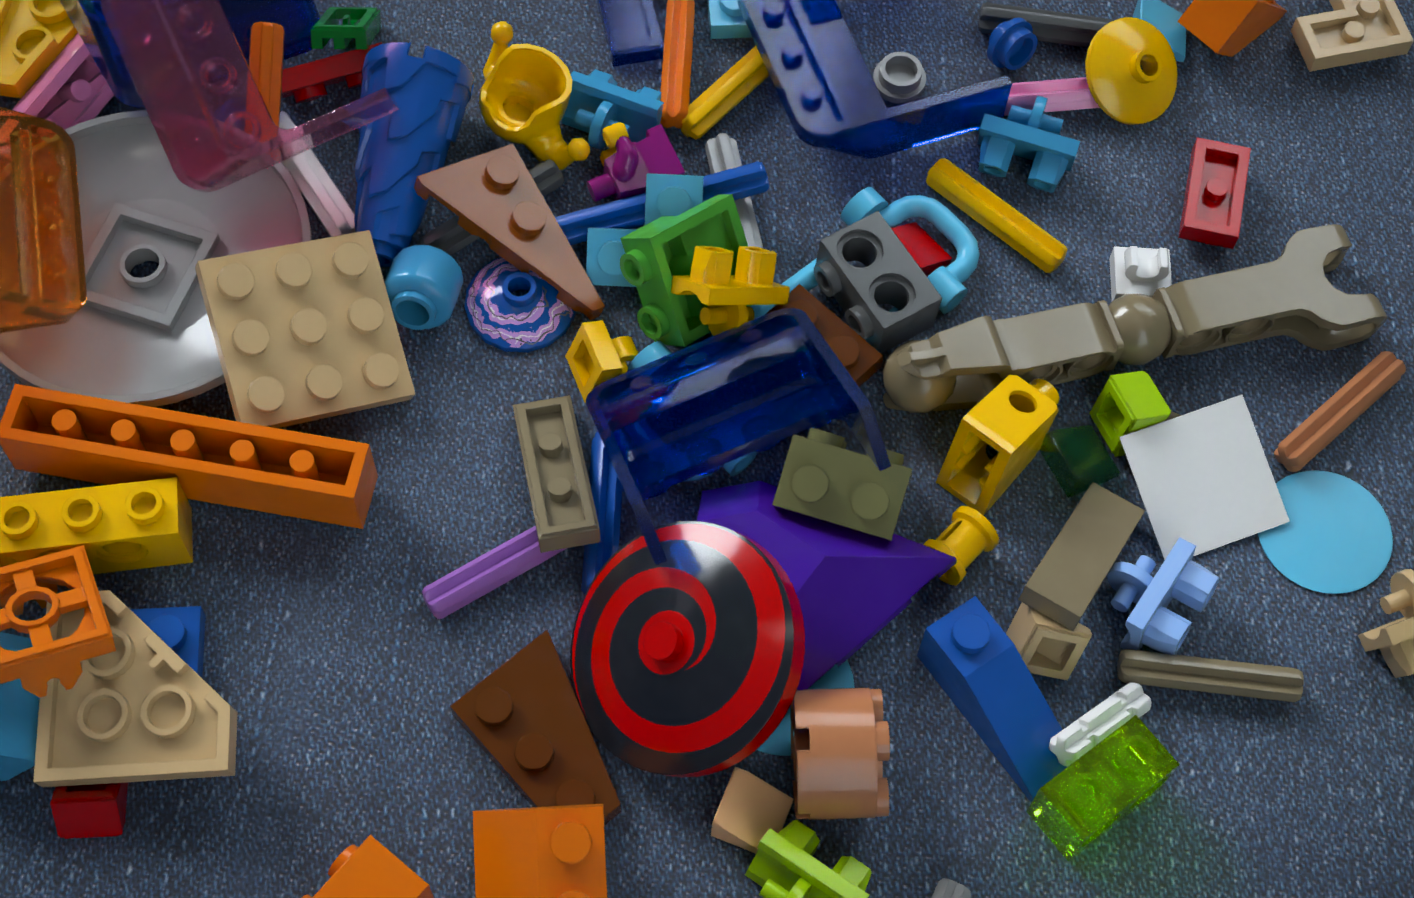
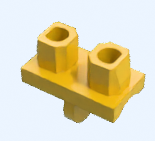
[671,246,790,341]

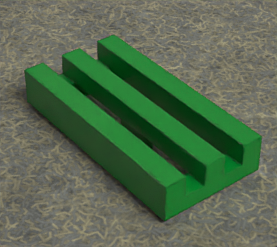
[311,7,381,49]

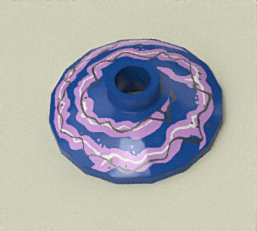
[465,257,576,353]

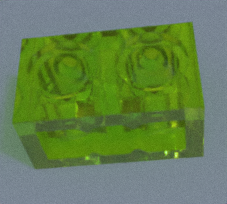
[1026,715,1180,861]

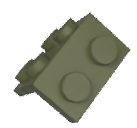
[772,428,912,541]

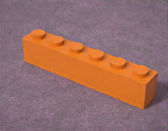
[0,384,378,529]

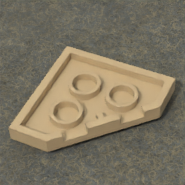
[33,590,238,788]

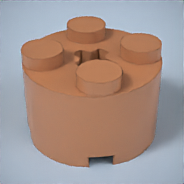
[790,687,890,820]

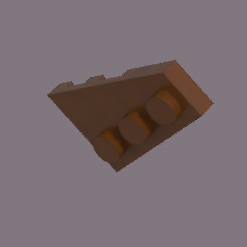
[450,630,621,825]

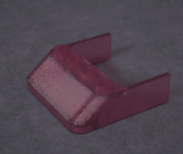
[101,0,399,192]

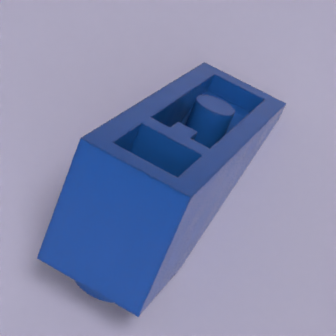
[917,596,1082,803]

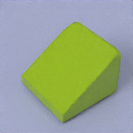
[1089,371,1171,457]

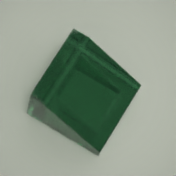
[1039,425,1120,498]

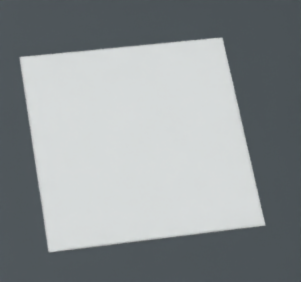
[1119,395,1290,560]

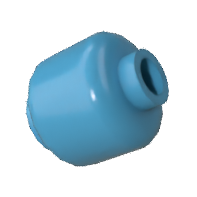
[384,245,464,330]

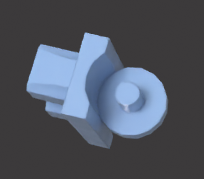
[1107,537,1219,655]

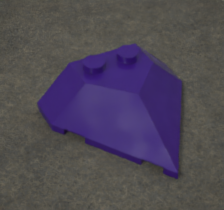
[697,481,957,709]

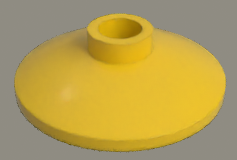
[1085,17,1178,125]

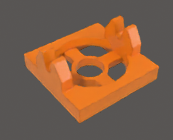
[0,545,116,698]

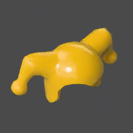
[479,21,590,170]

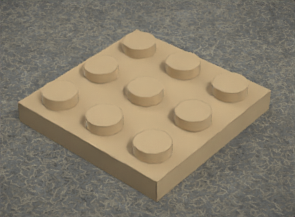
[195,230,415,428]

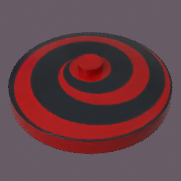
[570,521,805,777]

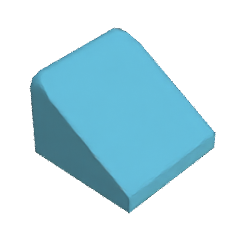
[1133,0,1186,62]

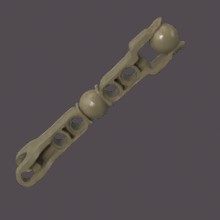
[883,224,1387,413]

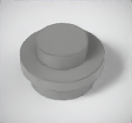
[872,52,926,103]

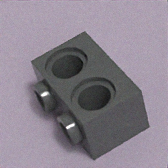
[814,211,942,354]

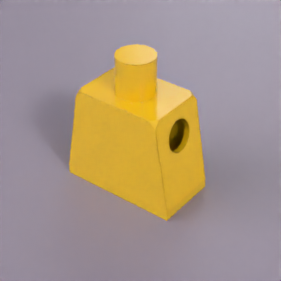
[936,375,1060,516]

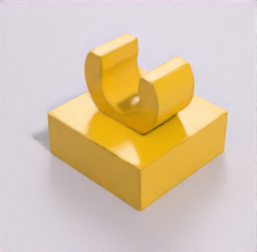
[565,320,638,403]

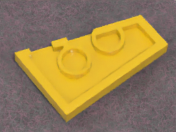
[0,0,105,98]

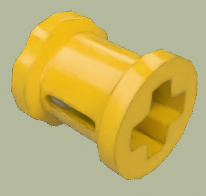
[923,506,999,586]

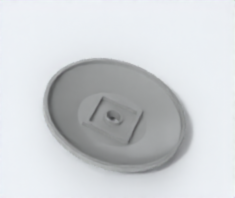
[0,110,312,407]

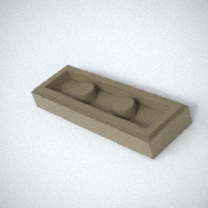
[513,395,601,553]
[1018,482,1145,631]

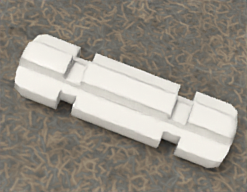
[1049,682,1152,767]

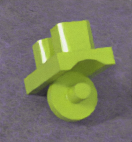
[745,820,872,898]

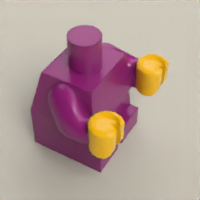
[587,122,685,202]

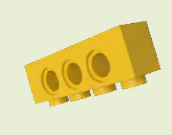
[0,477,193,574]

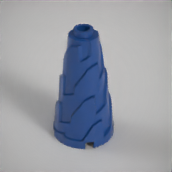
[354,42,474,267]

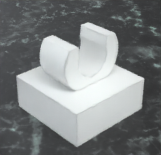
[1109,246,1172,301]

